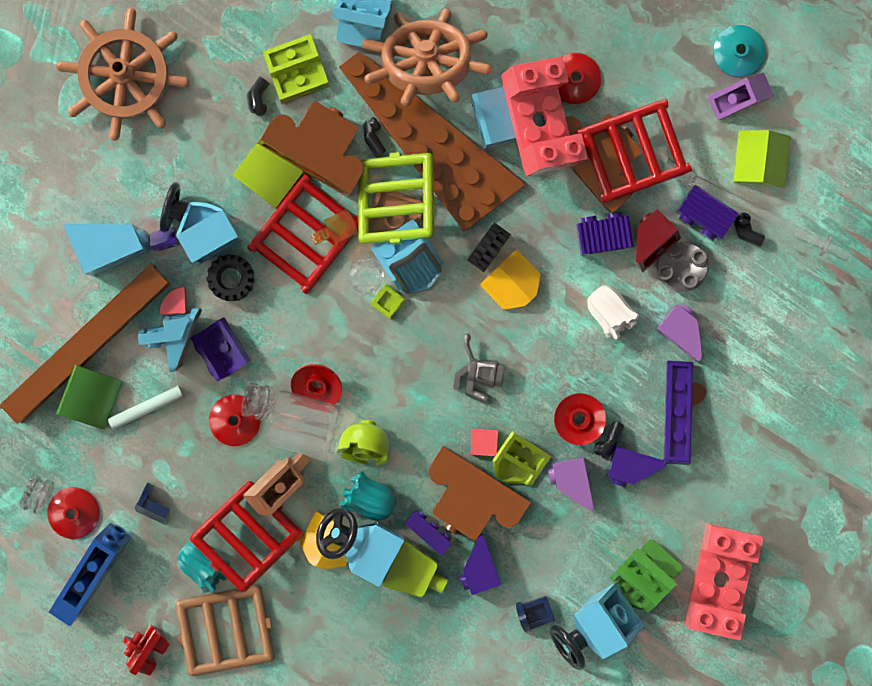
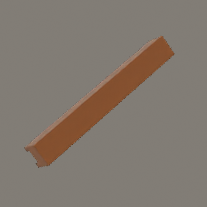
[0,263,171,424]

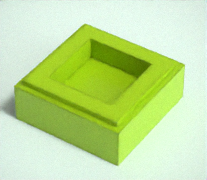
[370,283,406,320]

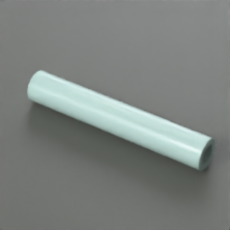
[108,385,184,430]

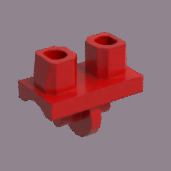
[122,624,170,676]

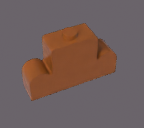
[257,101,363,197]
[565,114,641,213]
[429,446,531,540]

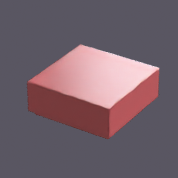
[471,429,498,456]

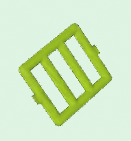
[358,152,434,245]

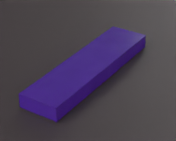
[663,360,693,465]

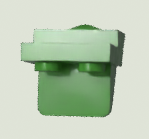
[610,540,682,613]

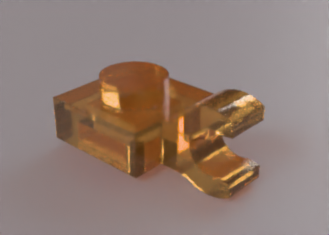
[311,209,359,245]

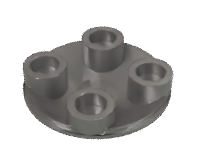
[657,242,709,292]

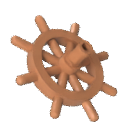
[56,8,190,141]
[362,9,492,107]

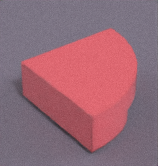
[160,287,187,315]

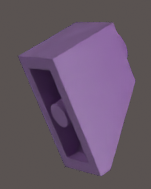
[708,73,774,120]
[655,304,702,361]
[548,457,594,510]

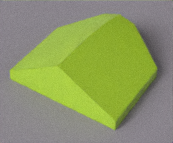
[492,431,551,485]

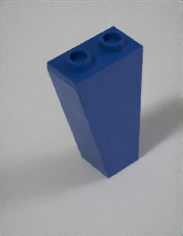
[49,523,132,626]

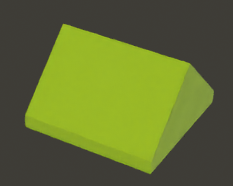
[733,130,791,188]

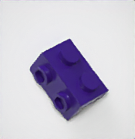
[191,317,251,381]

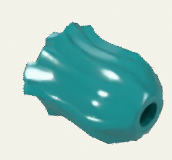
[340,471,396,521]
[177,541,231,593]

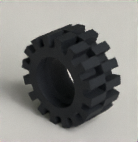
[467,222,511,272]
[206,254,255,301]

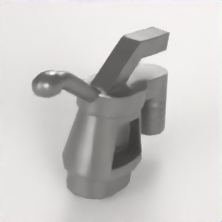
[453,334,505,404]

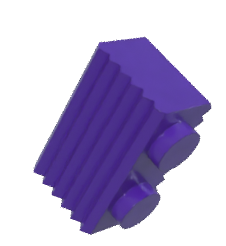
[676,185,739,241]
[576,212,634,256]

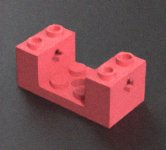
[500,56,588,177]
[684,523,764,640]

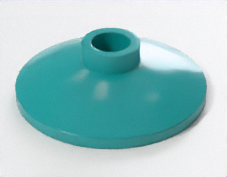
[713,25,765,77]

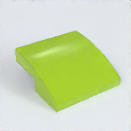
[262,34,330,104]
[232,143,304,209]

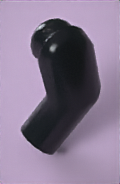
[246,76,270,116]
[363,117,386,157]
[734,212,765,247]
[594,422,624,458]

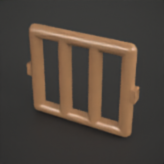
[175,585,274,677]

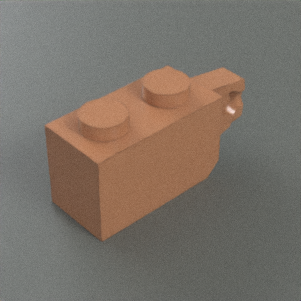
[243,452,311,516]

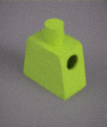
[382,539,448,597]

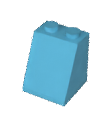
[471,87,545,151]
[63,223,150,276]

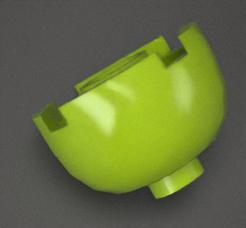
[337,420,390,465]

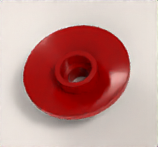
[558,53,601,105]
[291,364,342,409]
[554,393,606,445]
[209,394,261,446]
[47,487,99,539]

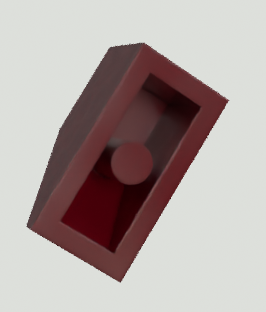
[636,209,681,272]

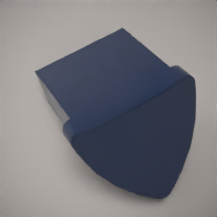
[135,483,170,525]
[516,595,555,633]

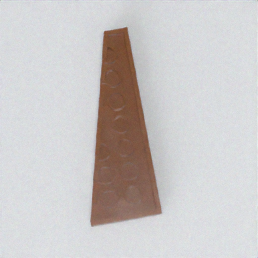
[339,51,525,232]

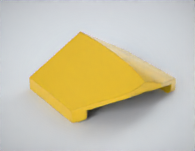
[480,249,541,310]
[299,511,348,570]

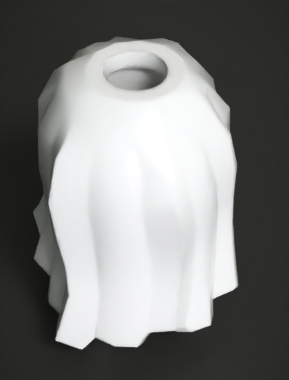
[588,285,639,340]

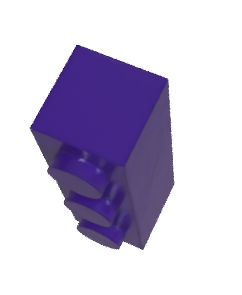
[405,510,452,555]

